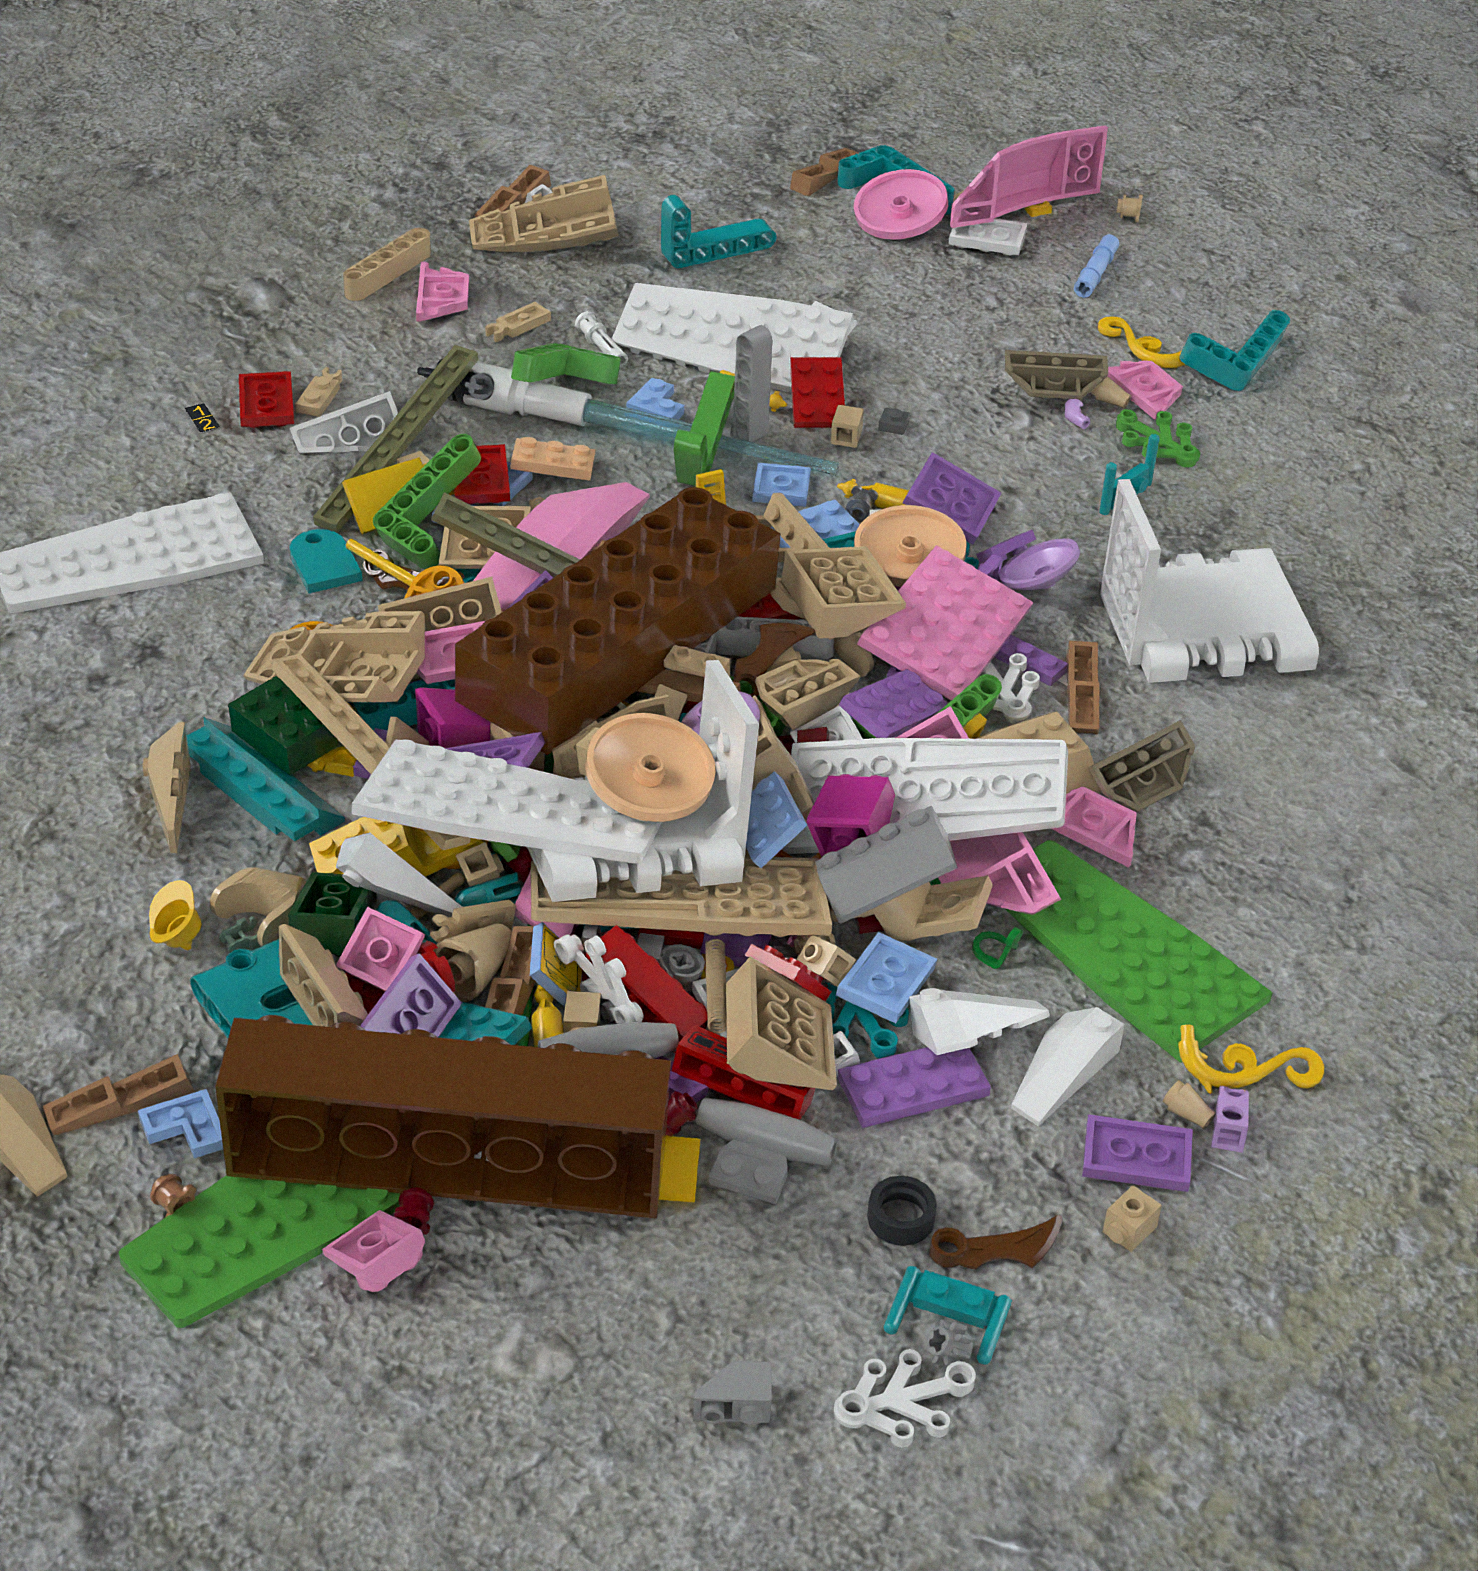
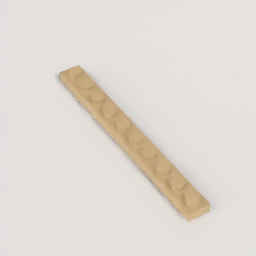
[272,654,471,850]

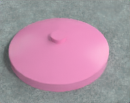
[854,169,948,240]

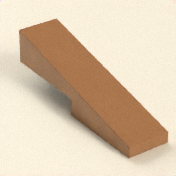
[790,148,858,196]
[475,165,551,217]
[1066,640,1099,734]
[485,926,536,1016]
[43,1054,195,1136]

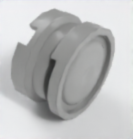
[659,944,705,994]

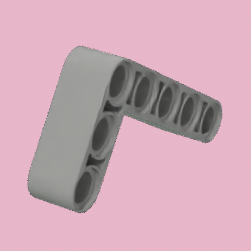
[697,325,773,446]
[693,617,834,660]

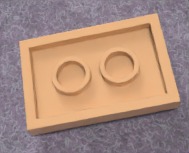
[510,437,595,481]

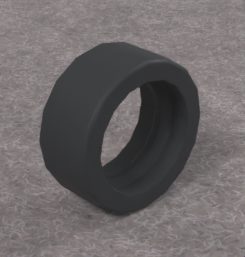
[867,1175,937,1246]

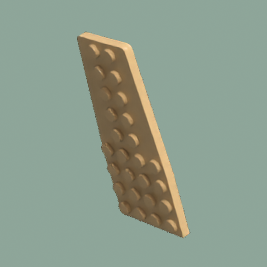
[531,856,832,937]

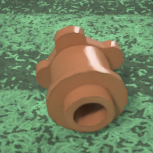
[150,1174,197,1218]

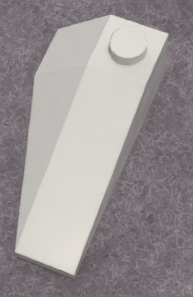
[290,391,398,454]
[336,833,462,917]
[909,988,1050,1055]
[1011,1007,1125,1127]

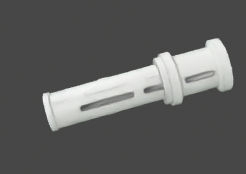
[575,311,628,368]

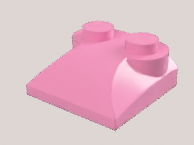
[336,907,425,992]
[322,1210,425,1292]

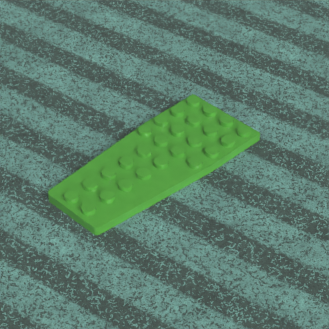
[1004,840,1273,1063]
[119,1176,400,1328]

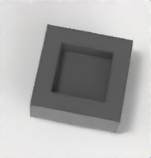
[878,408,910,435]

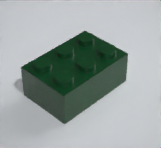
[228,676,338,775]
[288,872,377,957]

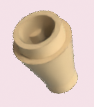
[1091,377,1131,409]
[1162,1080,1216,1129]

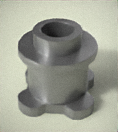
[846,486,878,522]

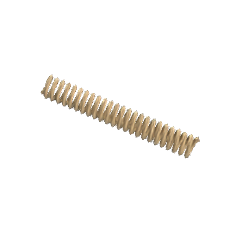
[705,939,727,1034]

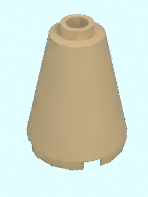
[433,923,512,1002]

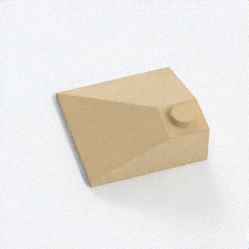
[439,506,531,569]

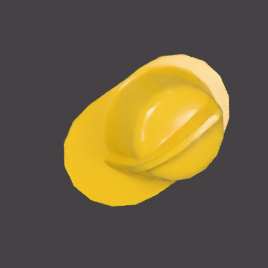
[149,880,202,951]

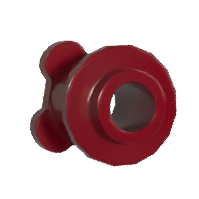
[666,1091,697,1137]
[394,1187,434,1235]

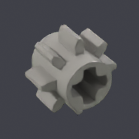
[926,1320,973,1367]

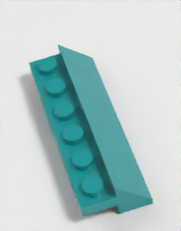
[187,717,345,842]

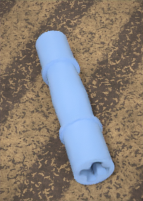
[1074,234,1119,298]

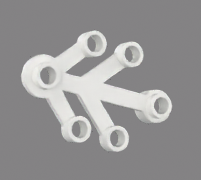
[983,653,1040,724]
[554,934,644,1024]
[834,1349,976,1448]

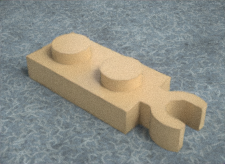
[485,302,551,342]
[295,367,342,417]
[430,900,516,942]

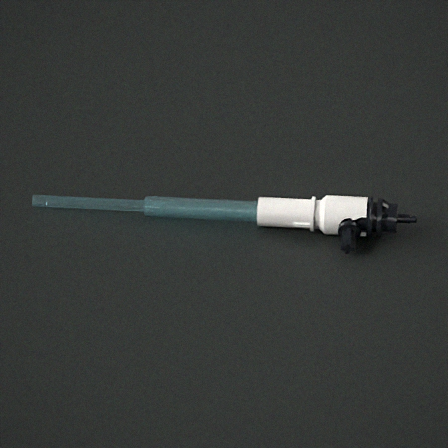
[417,359,839,476]

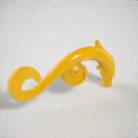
[1097,316,1185,368]
[1178,1025,1325,1094]

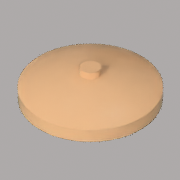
[854,505,966,587]
[585,713,715,822]

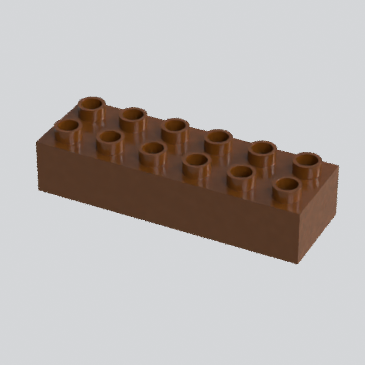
[455,487,781,755]
[215,1015,671,1219]

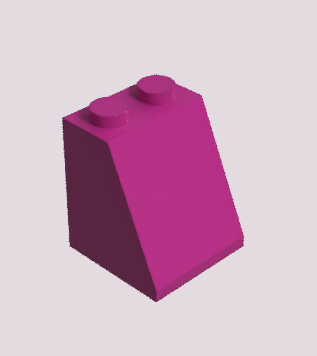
[415,688,490,748]
[806,774,895,857]

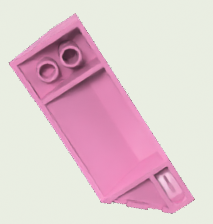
[950,125,1108,228]
[473,482,650,612]
[896,706,1061,915]

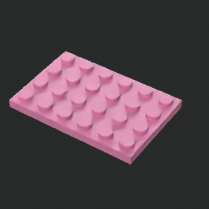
[857,545,1034,701]

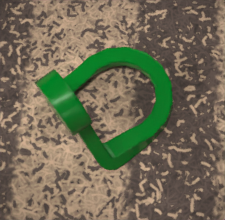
[972,927,1023,969]

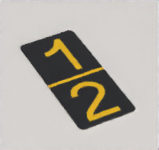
[185,403,220,433]

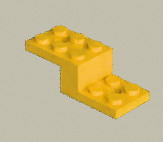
[309,817,485,877]

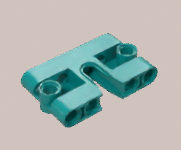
[190,939,313,1038]

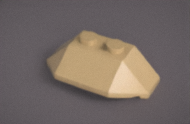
[755,659,860,730]

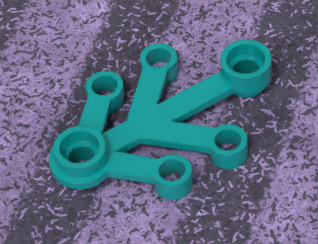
[825,966,909,1059]

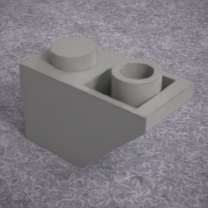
[693,1361,772,1425]

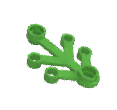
[1116,409,1201,467]

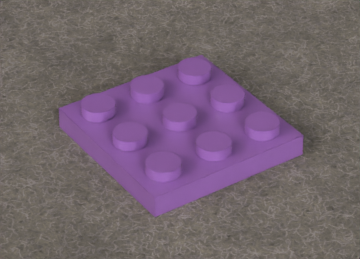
[902,452,1001,545]

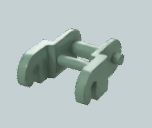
[219,916,261,953]

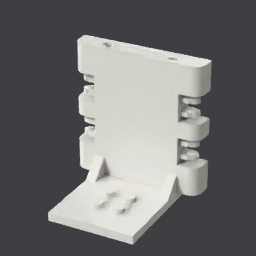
[1100,479,1319,683]
[527,660,759,902]

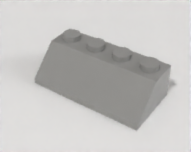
[815,806,958,924]

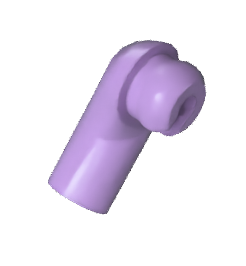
[1065,399,1090,429]

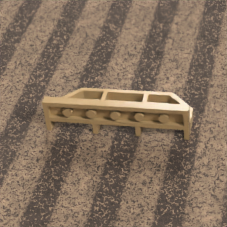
[755,493,829,620]

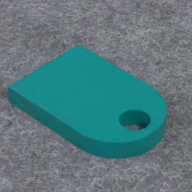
[290,529,363,594]

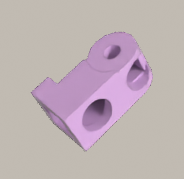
[1211,1086,1249,1153]

